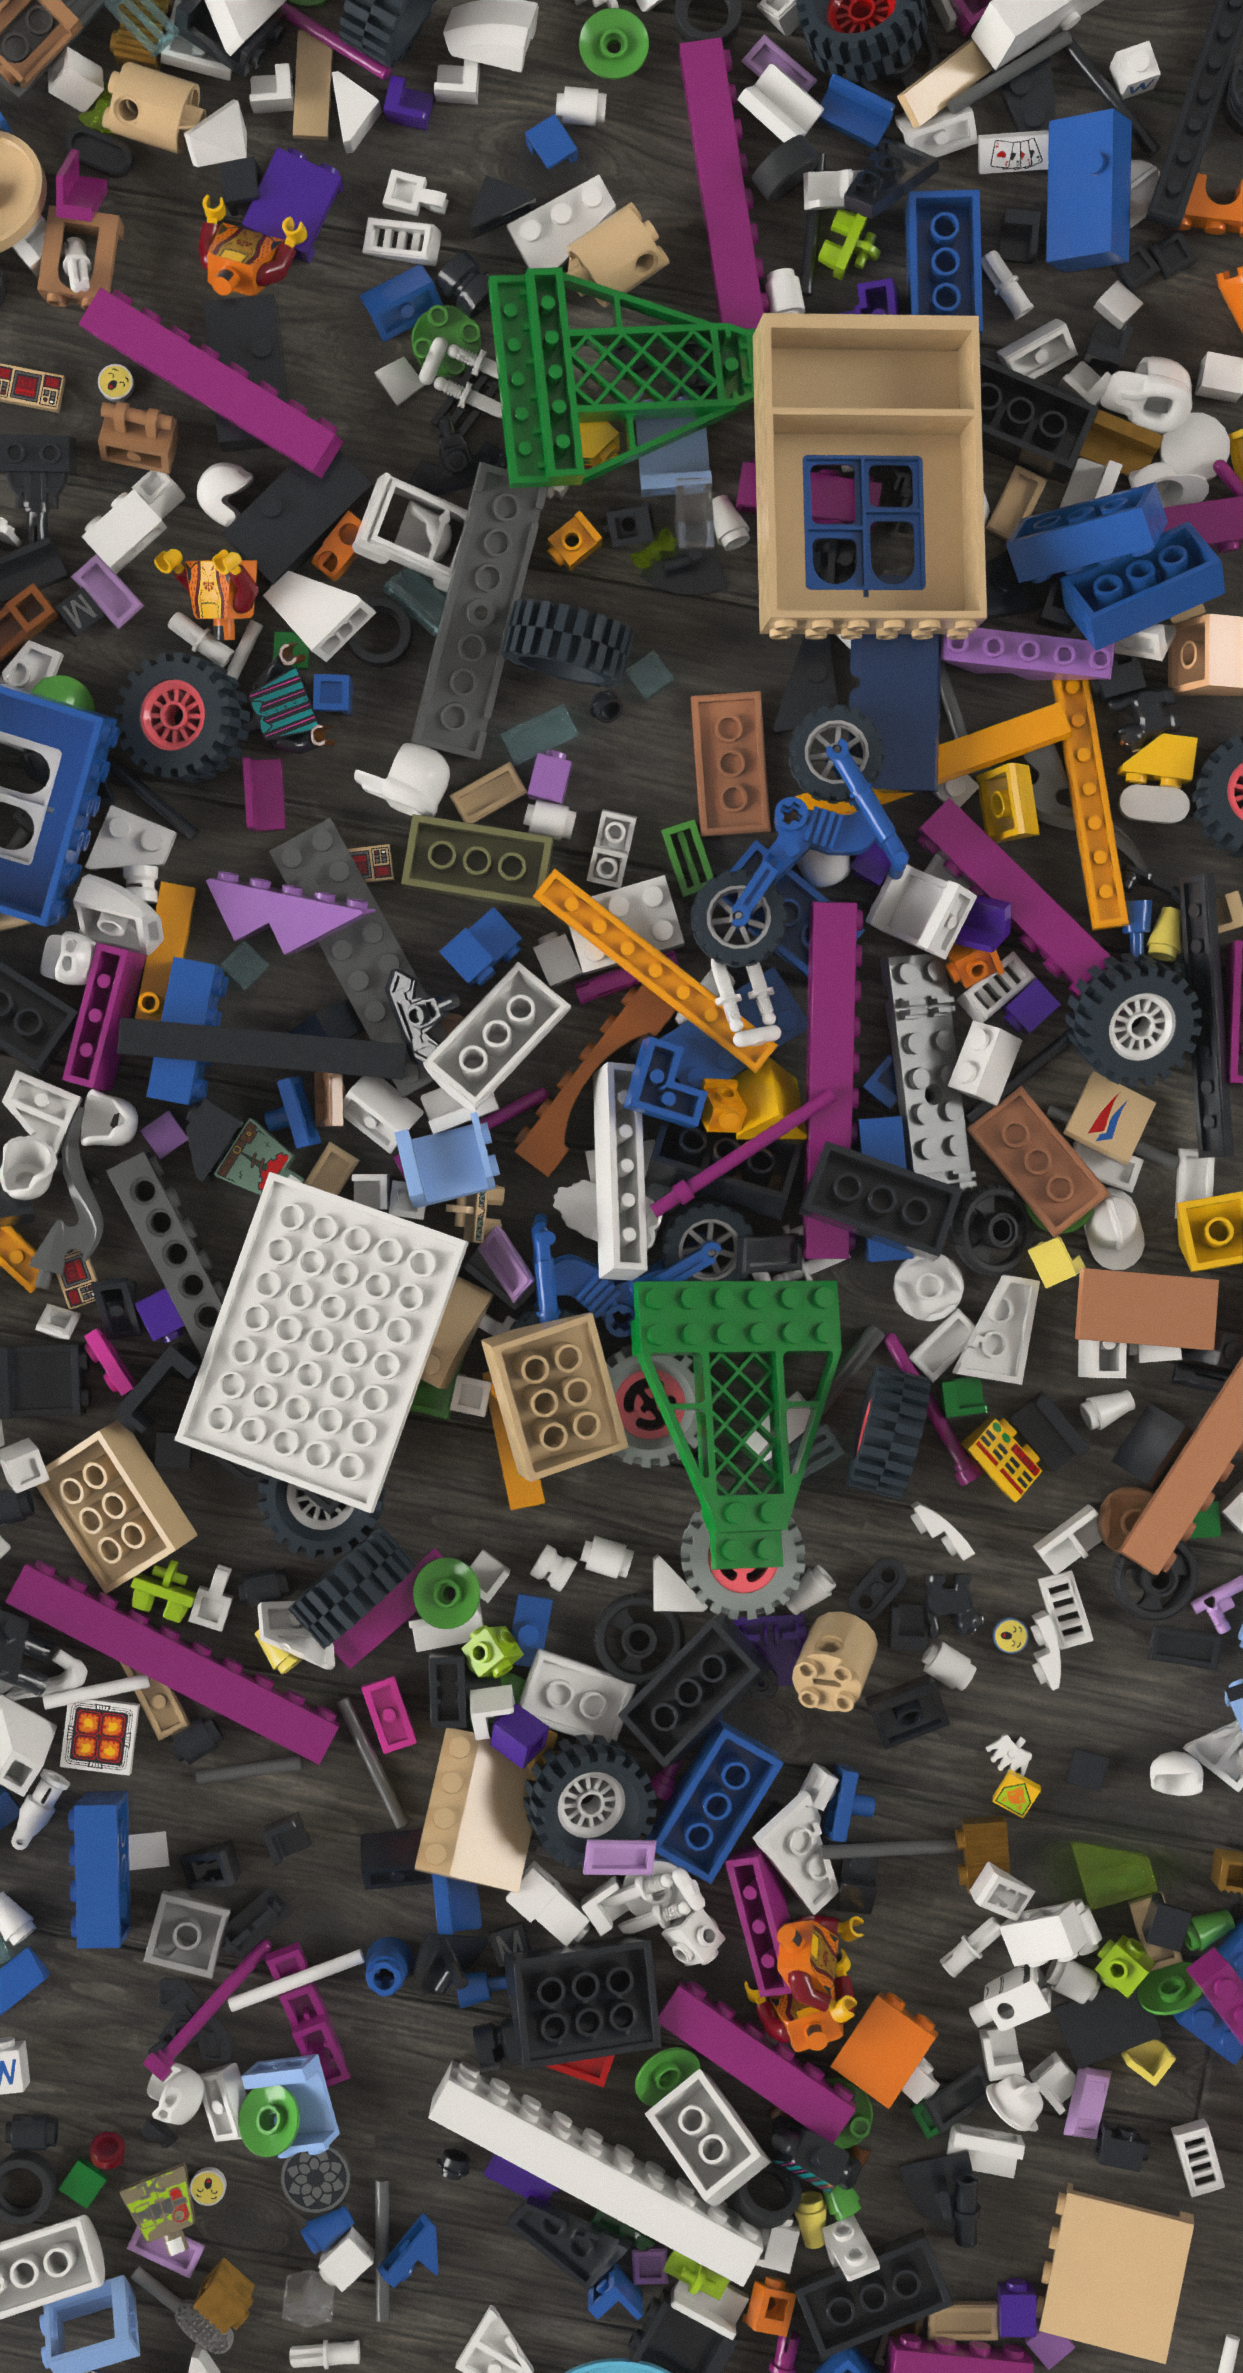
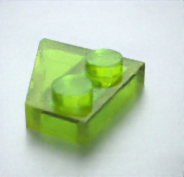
[1070,1841,1158,1910]

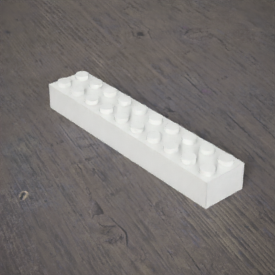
[428,2060,764,2287]

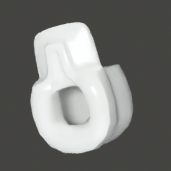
[1100,356,1193,435]
[354,743,450,817]

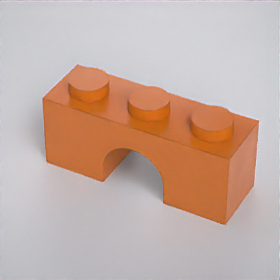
[1170,174,1243,238]

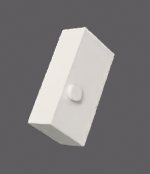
[971,0,1104,71]

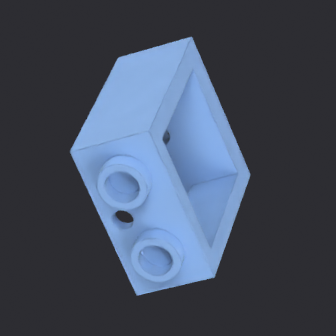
[39,2275,140,2373]

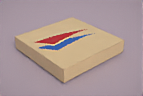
[1063,1071,1156,1166]

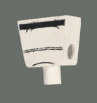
[969,1964,1051,2031]

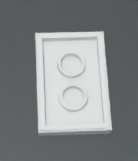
[518,1648,637,1743]

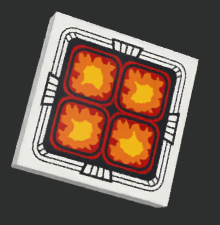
[60,1699,140,1776]

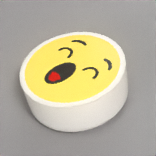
[98,364,135,402]
[190,2167,227,2206]

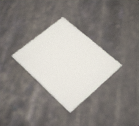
[129,1831,169,1870]

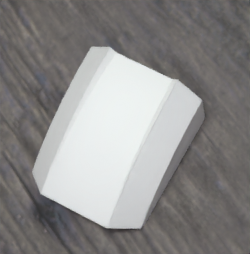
[443,0,539,72]
[73,874,164,956]

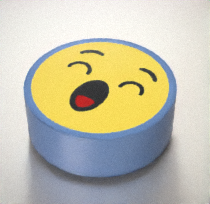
[992,1617,1029,1654]

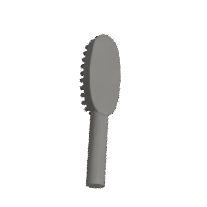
[130,2266,234,2354]

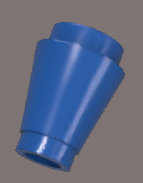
[300,2205,355,2255]

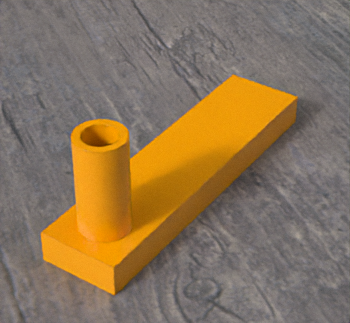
[135,881,198,1021]
[482,1371,545,1510]

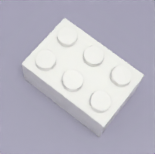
[569,875,685,976]
[644,2069,771,2207]

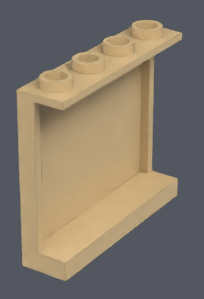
[1036,2183,1194,2364]

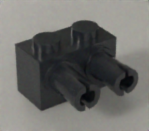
[0,1610,55,1696]

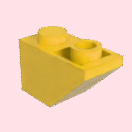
[1117,733,1198,789]

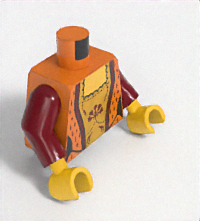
[198,195,307,296]
[154,549,258,640]
[777,1914,864,2023]
[744,1949,856,2052]

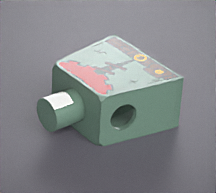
[214,1118,305,1195]

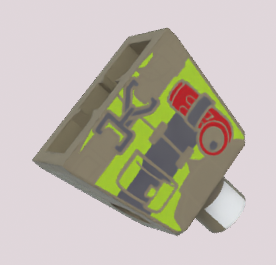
[120,2162,196,2256]

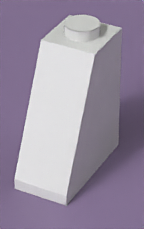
[205,0,286,56]
[263,571,376,662]

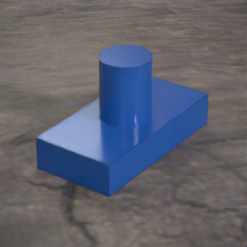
[264,1076,321,1149]
[511,1592,553,1667]
[822,1763,875,1842]

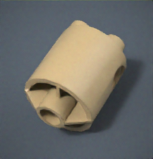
[102,62,206,154]
[566,202,670,307]
[792,1612,878,1712]

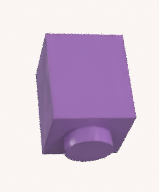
[527,750,572,805]

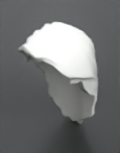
[553,1180,663,1251]

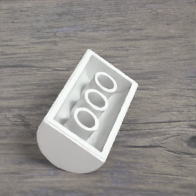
[423,962,571,1111]
[0,2215,105,2319]

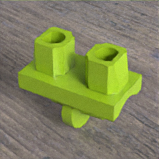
[818,209,881,280]
[131,1560,197,1623]
[663,2250,731,2300]

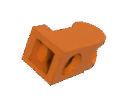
[311,510,362,582]

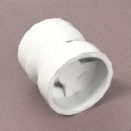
[123,865,158,904]
[530,1544,577,1592]

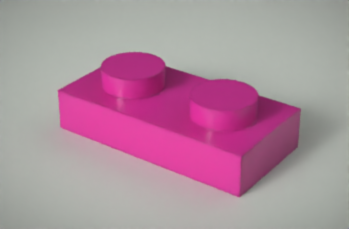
[84,1327,137,1396]
[361,1675,418,1754]

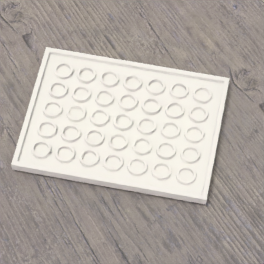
[175,1172,469,1513]

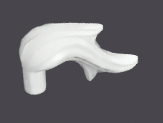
[6,1649,88,1701]

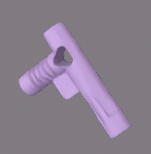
[1190,1575,1243,1634]

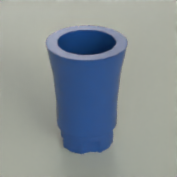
[365,1937,414,1996]

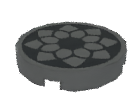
[281,2143,351,2213]

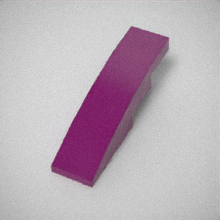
[333,1548,444,1669]
[266,1942,350,2087]

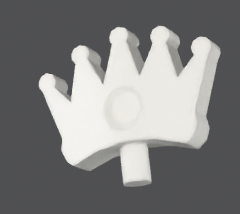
[986,1734,1032,1776]

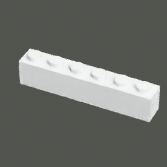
[593,1062,648,1281]

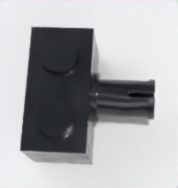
[429,1650,502,1729]

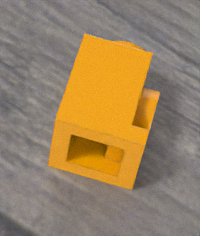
[547,510,602,571]
[700,1078,747,1133]

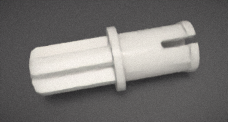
[63,237,91,293]
[981,250,1034,320]
[168,612,235,668]
[940,1917,1001,1978]
[289,2340,360,2369]

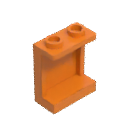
[830,1992,939,2109]

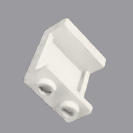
[866,864,977,960]

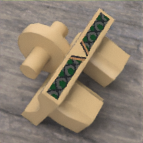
[446,1185,505,1243]

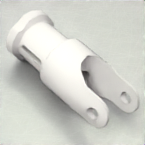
[11,1769,70,1850]

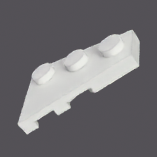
[507,175,616,268]
[0,640,64,753]
[952,1275,1040,1385]
[752,1790,839,1915]

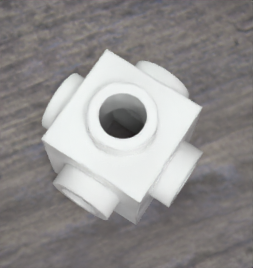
[661,1909,726,1966]

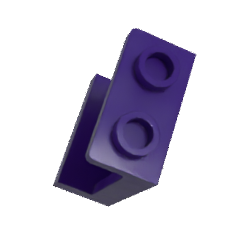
[242,147,344,264]

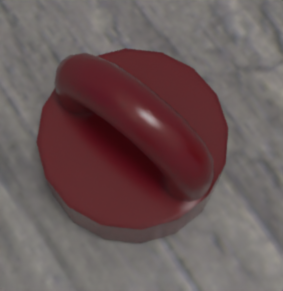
[90,2131,126,2170]

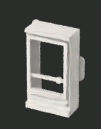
[352,473,467,593]

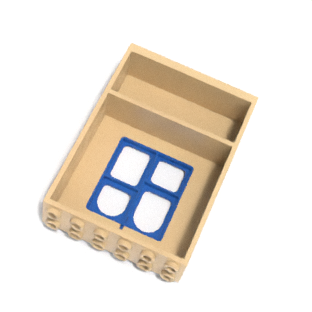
[753,313,987,640]

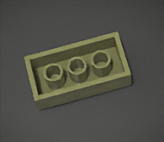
[401,814,554,911]

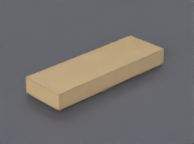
[293,30,333,141]
[897,39,992,128]
[120,1662,191,1741]

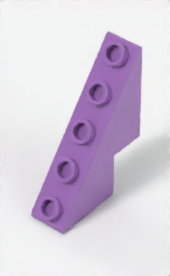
[940,628,1115,680]
[206,871,376,955]

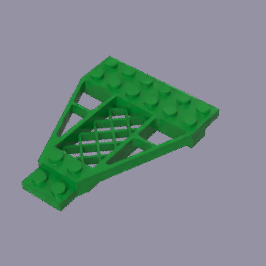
[488,267,756,489]
[630,1281,842,1570]

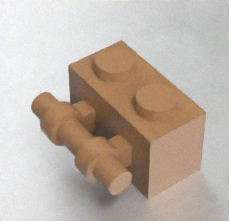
[98,401,180,474]

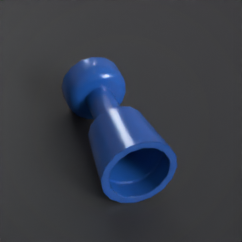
[1121,900,1153,958]
[456,1971,507,2009]

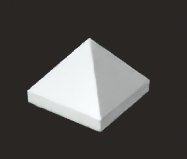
[35,1304,81,1340]

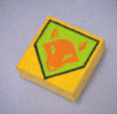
[992,1769,1041,1818]

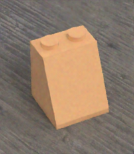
[1168,614,1243,696]

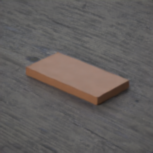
[690,691,771,837]
[966,1086,1110,1238]
[1075,1268,1219,1350]

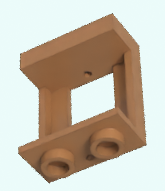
[0,0,83,89]
[37,205,125,310]

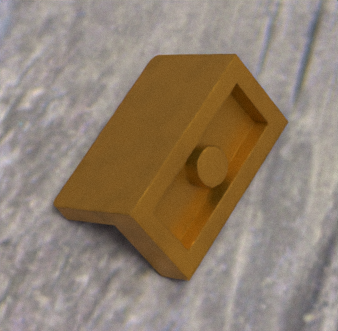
[1079,410,1164,477]

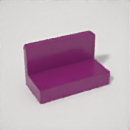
[56,149,107,222]
[242,757,287,833]

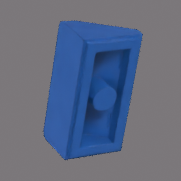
[0,1946,51,2016]

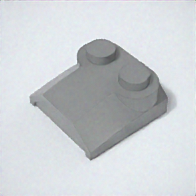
[143,1890,231,1979]

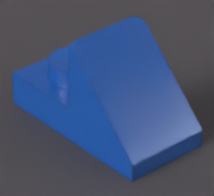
[377,2212,438,2288]

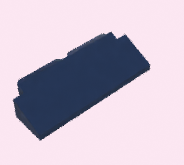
[848,575,942,793]

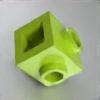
[461,1625,524,1678]
[1095,1934,1156,1998]

